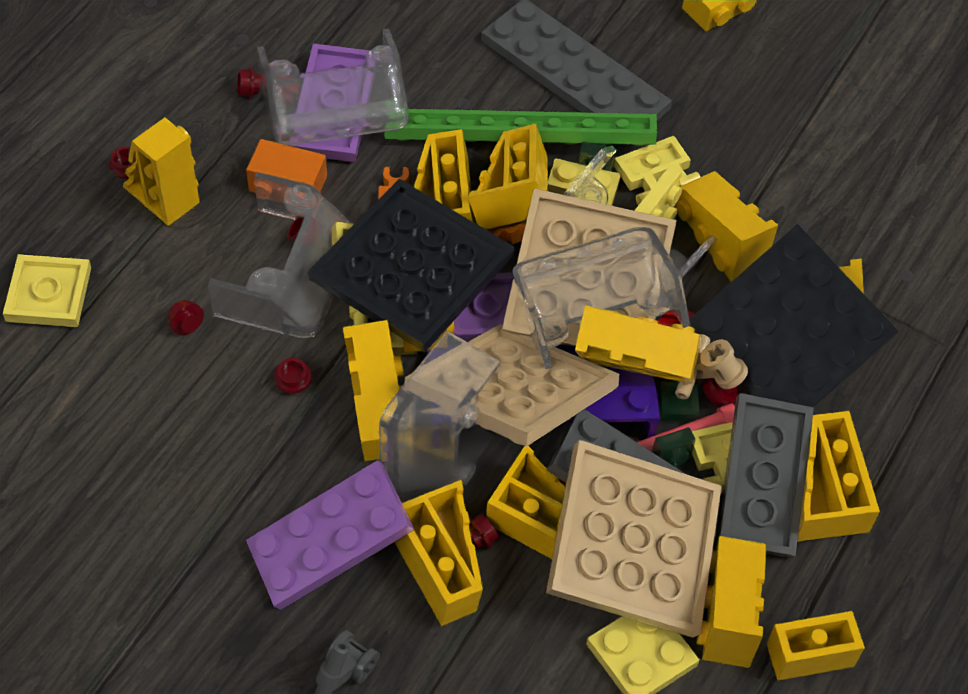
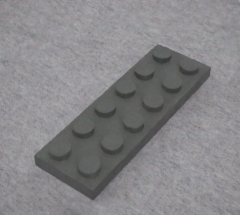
[481,0,672,146]

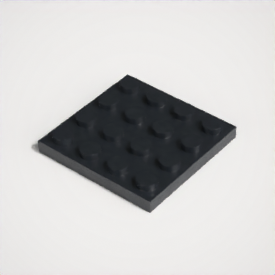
[308,179,514,353]
[687,224,899,407]

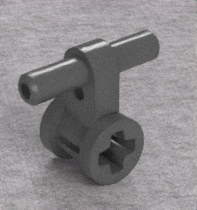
[314,630,380,694]

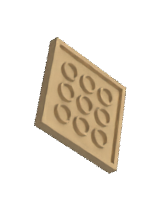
[502,188,677,348]
[404,324,619,447]
[546,440,722,638]

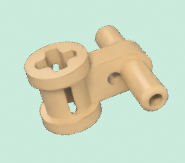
[675,334,748,399]

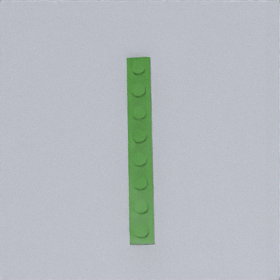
[384,108,657,146]

